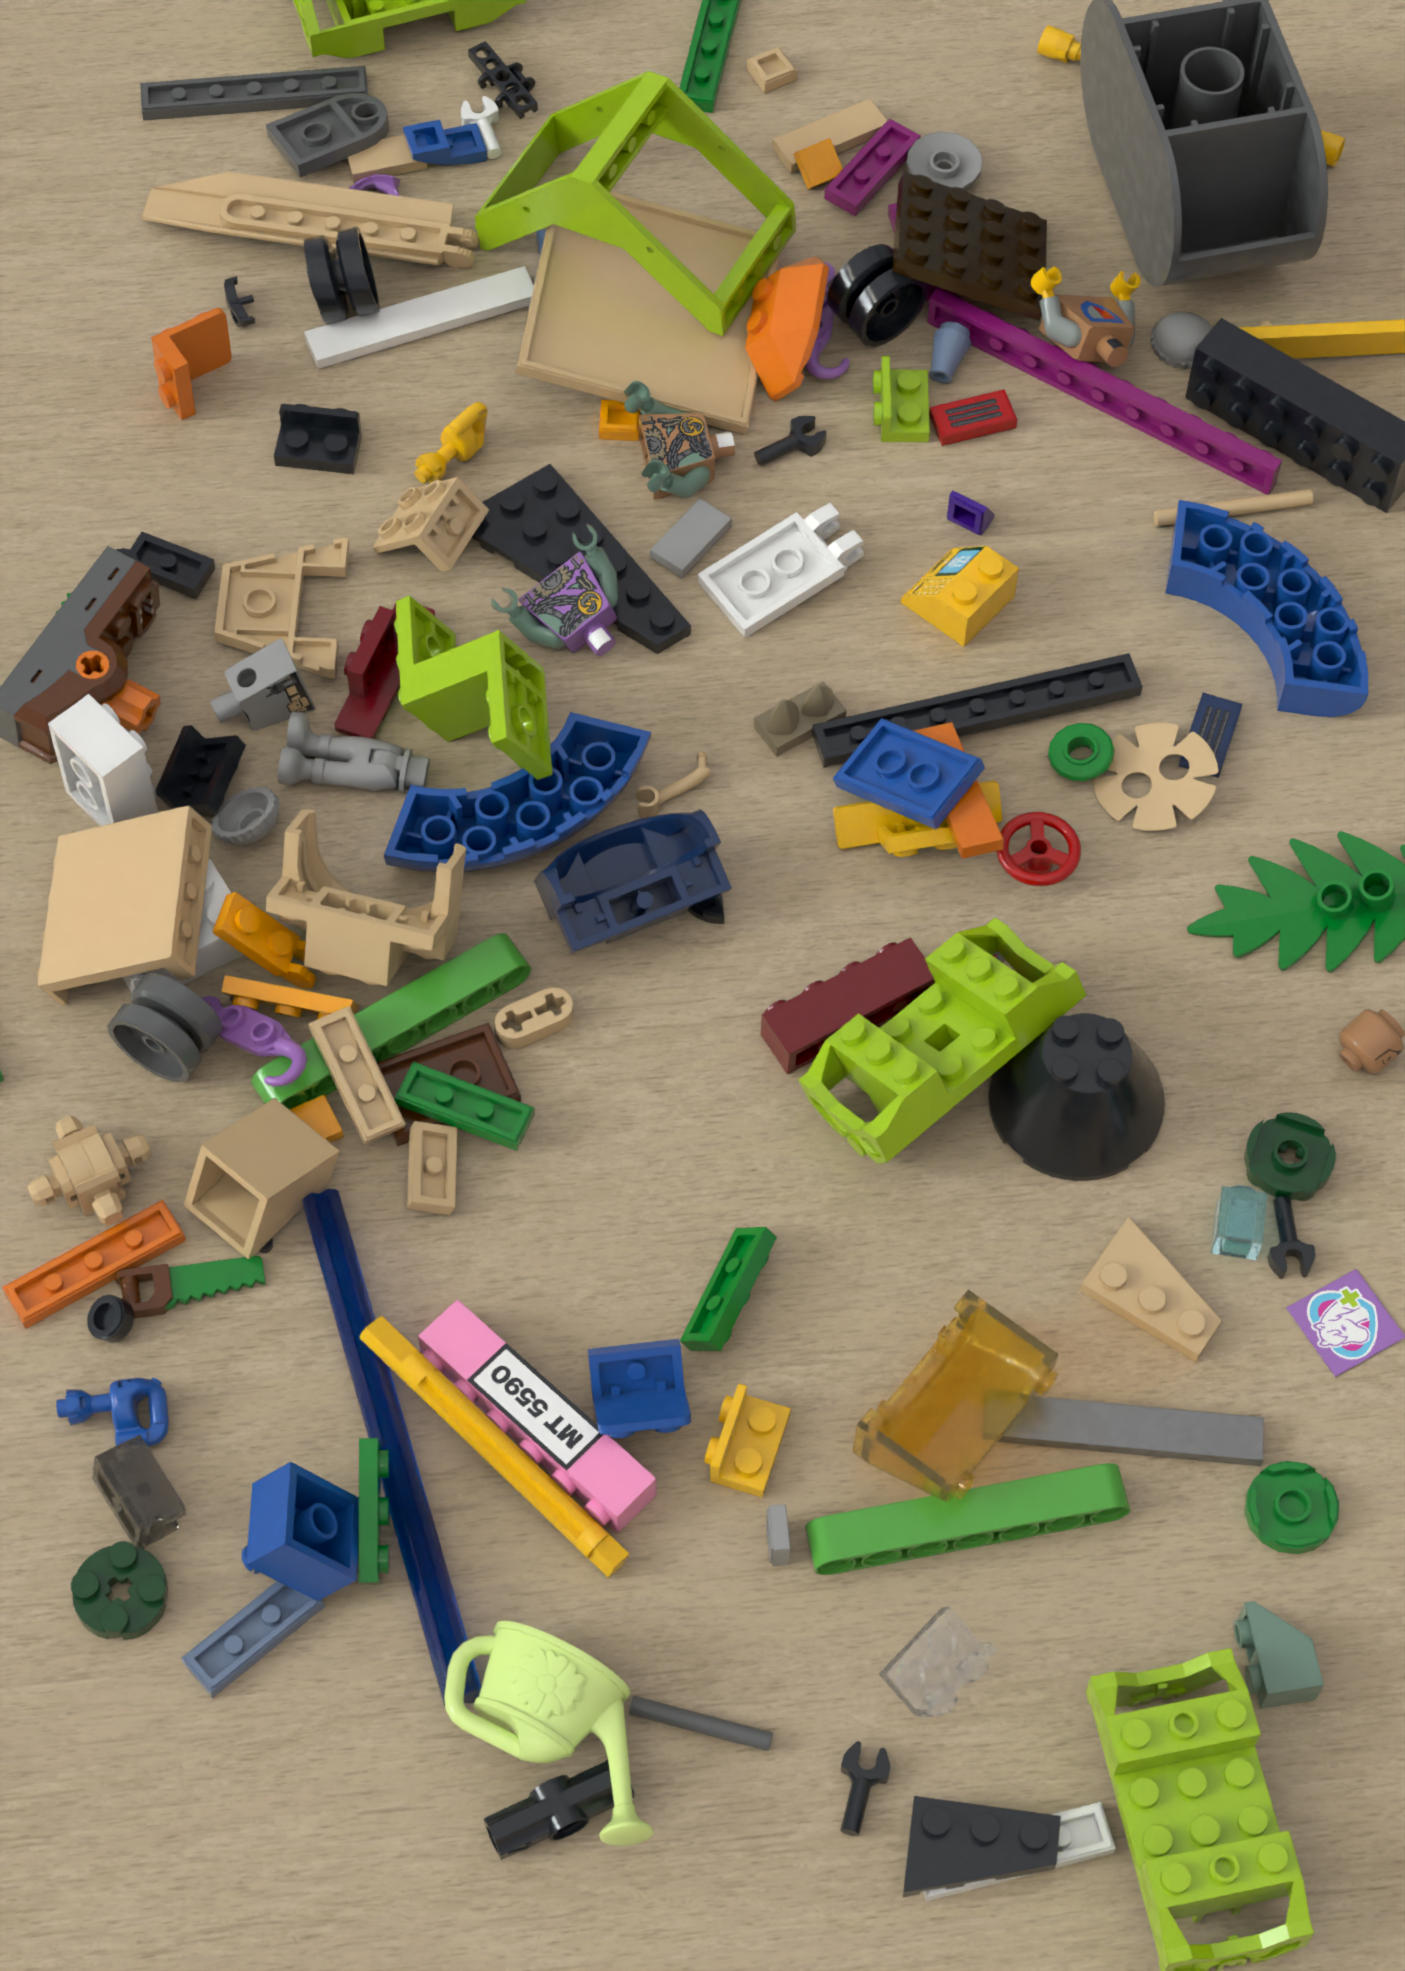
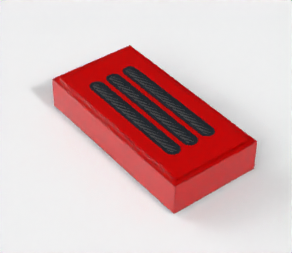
[929,389,1018,446]

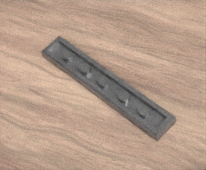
[983,1392,1264,1466]

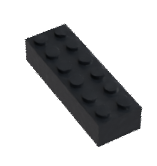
[1185,318,1405,513]

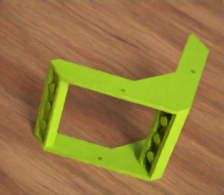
[475,71,796,336]

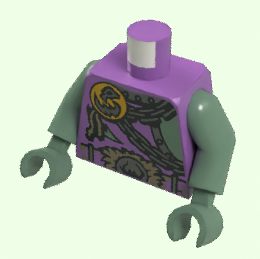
[491,524,619,656]

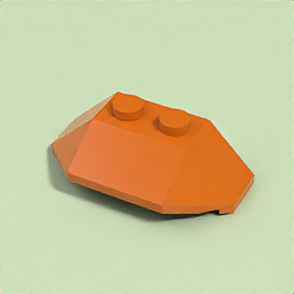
[745,256,829,402]

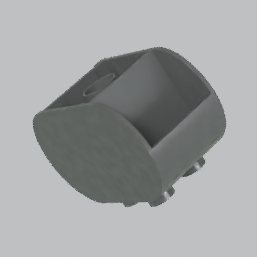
[1081,0,1328,287]

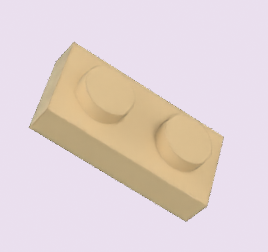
[407,1121,457,1215]

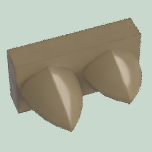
[754,681,847,757]

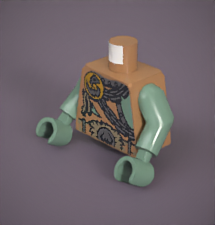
[624,381,735,500]

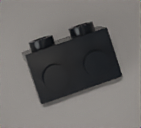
[155,725,246,815]

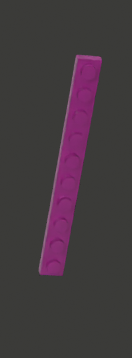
[927,288,1282,495]

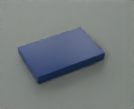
[833,718,985,829]

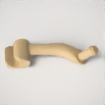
[637,752,711,818]

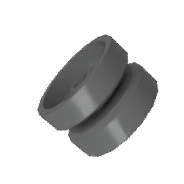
[107,973,223,1082]

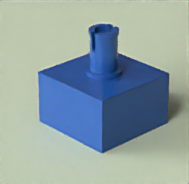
[242,1462,359,1601]

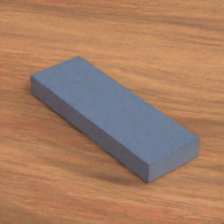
[181,1581,325,1698]

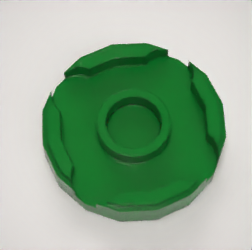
[1244,1461,1339,1554]

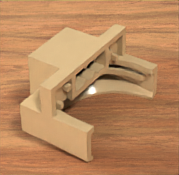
[266,809,467,986]

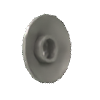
[907,132,983,189]

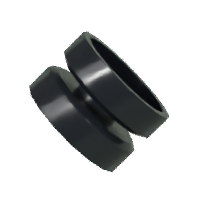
[304,226,380,325]
[827,244,928,347]

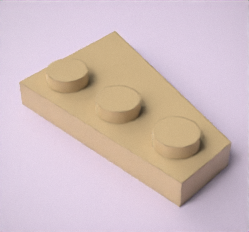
[1080,1216,1222,1362]

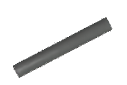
[629,1696,773,1751]

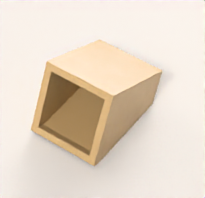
[183,1098,340,1259]

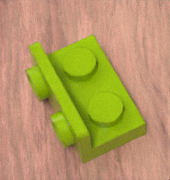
[873,356,930,443]

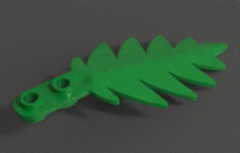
[1187,831,1405,973]

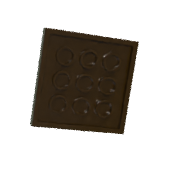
[892,172,1047,321]

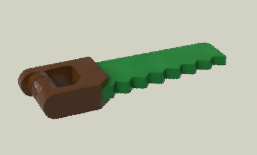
[115,1256,265,1319]

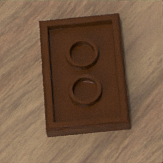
[377,1022,521,1146]

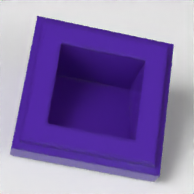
[947,490,995,536]

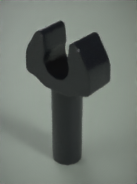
[754,416,827,466]
[1267,1196,1316,1279]
[840,1741,890,1836]

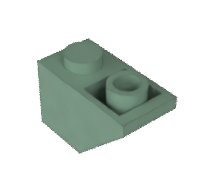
[1234,1601,1324,1709]

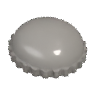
[1151,312,1213,370]
[211,786,280,845]

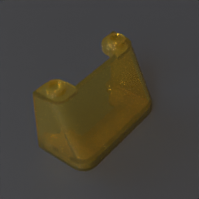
[852,1289,1059,1502]

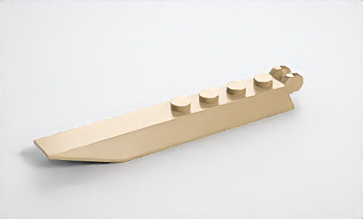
[142,171,479,269]

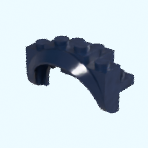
[534,809,732,954]

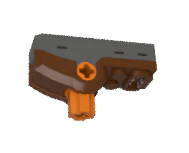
[0,546,161,764]

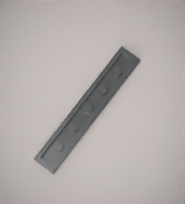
[140,66,368,120]

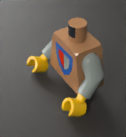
[1031,266,1141,367]

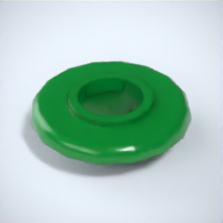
[1048,723,1115,781]

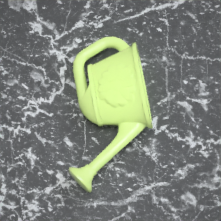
[444,1621,654,1846]

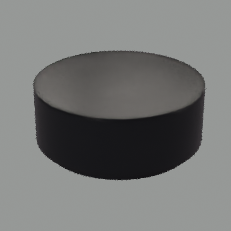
[87,1295,134,1343]

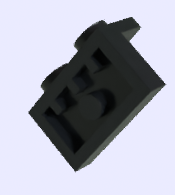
[274,404,362,474]

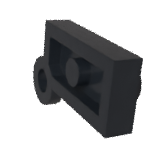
[117,532,216,599]

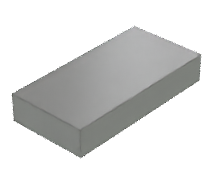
[650,498,732,578]

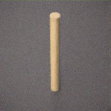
[1154,489,1313,527]

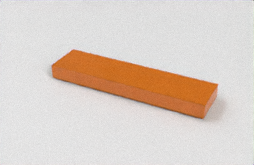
[914,722,1003,859]
[2,1199,186,1329]

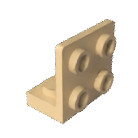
[372,477,489,572]

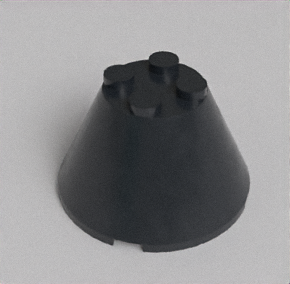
[988,1013,1165,1181]

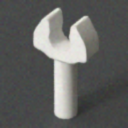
[460,96,502,159]

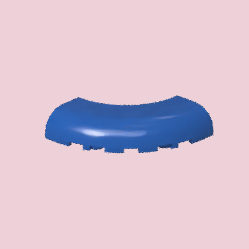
[1165,500,1368,717]
[384,712,651,872]

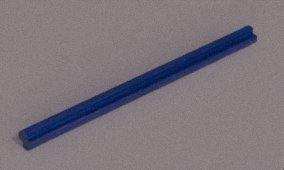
[302,1188,481,1706]

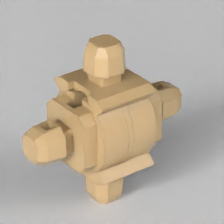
[27,1116,152,1225]

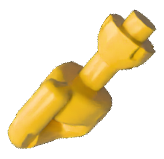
[414,402,488,484]

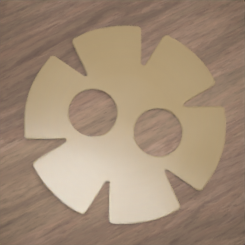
[1093,722,1219,831]

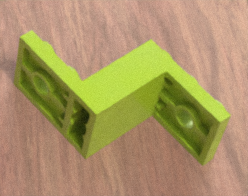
[394,595,552,780]

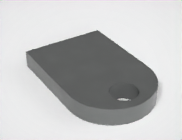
[266,93,389,178]

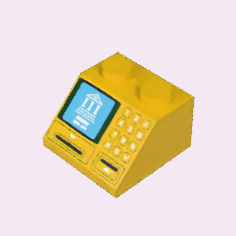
[901,546,1019,647]

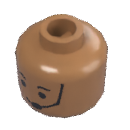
[1338,1009,1405,1074]

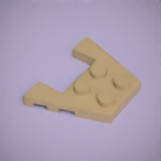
[214,537,349,679]

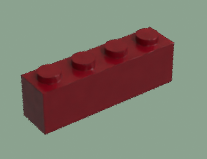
[761,937,935,1074]

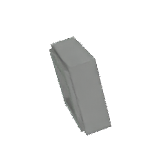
[766,1504,791,1566]

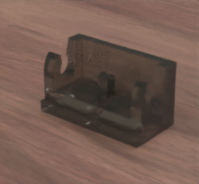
[92,1435,187,1549]

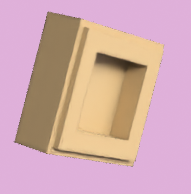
[746,46,797,94]

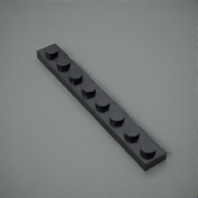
[812,653,1143,768]

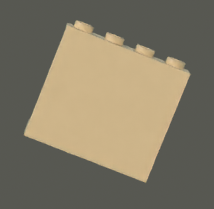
[37,805,212,1005]

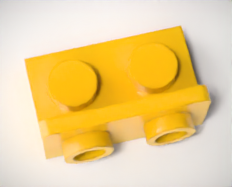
[704,1383,791,1498]

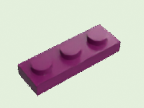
[824,119,921,216]

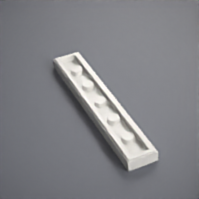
[304,266,534,369]

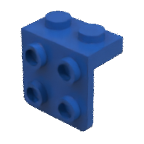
[587,1339,692,1438]

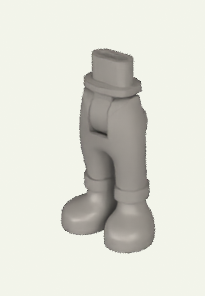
[278,712,430,791]

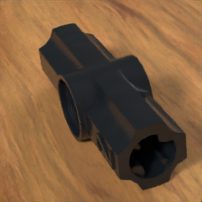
[484,1760,635,1860]

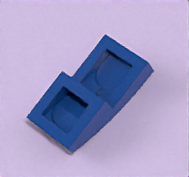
[403,120,487,165]

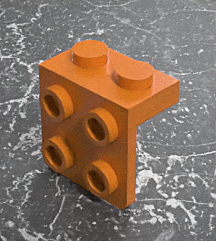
[151,308,232,420]

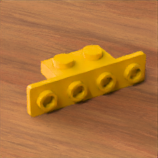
[833,780,1003,857]

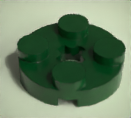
[1244,1112,1336,1201]
[71,1541,168,1640]

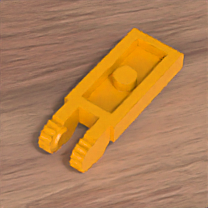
[212,892,316,989]

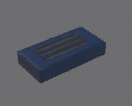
[1179,693,1243,778]

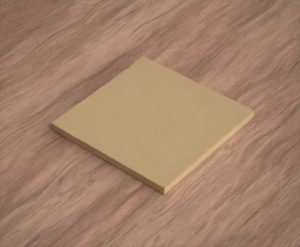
[515,177,779,435]

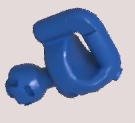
[56,1378,169,1450]

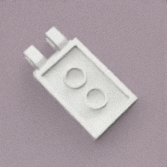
[697,503,864,638]

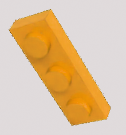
[221,975,360,1019]

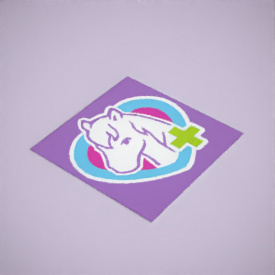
[1286,1269,1405,1377]

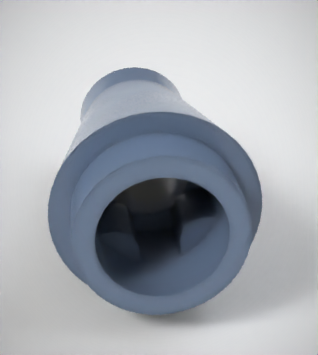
[929,322,971,384]

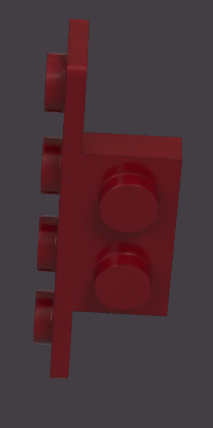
[334,599,435,738]

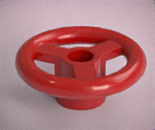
[996,812,1081,886]

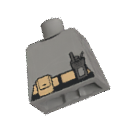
[210,638,316,730]

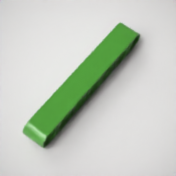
[251,933,532,1109]
[805,1463,1131,1575]

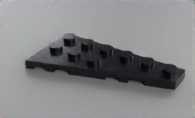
[472,464,691,654]

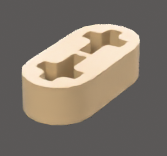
[494,987,574,1049]

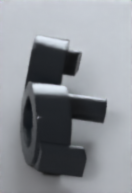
[224,276,255,327]

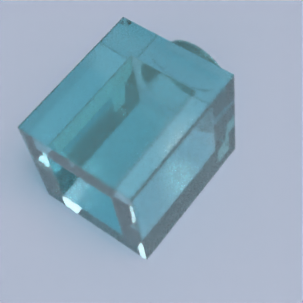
[1211,1185,1268,1260]

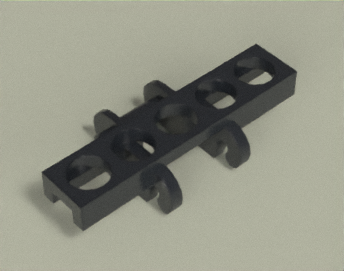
[468,41,538,119]

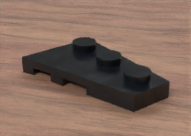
[902,1796,1061,1898]

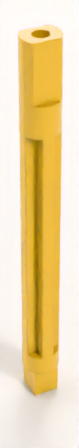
[359,1315,629,1578]

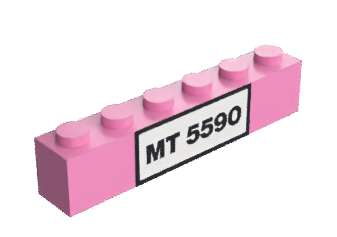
[418,1299,656,1534]

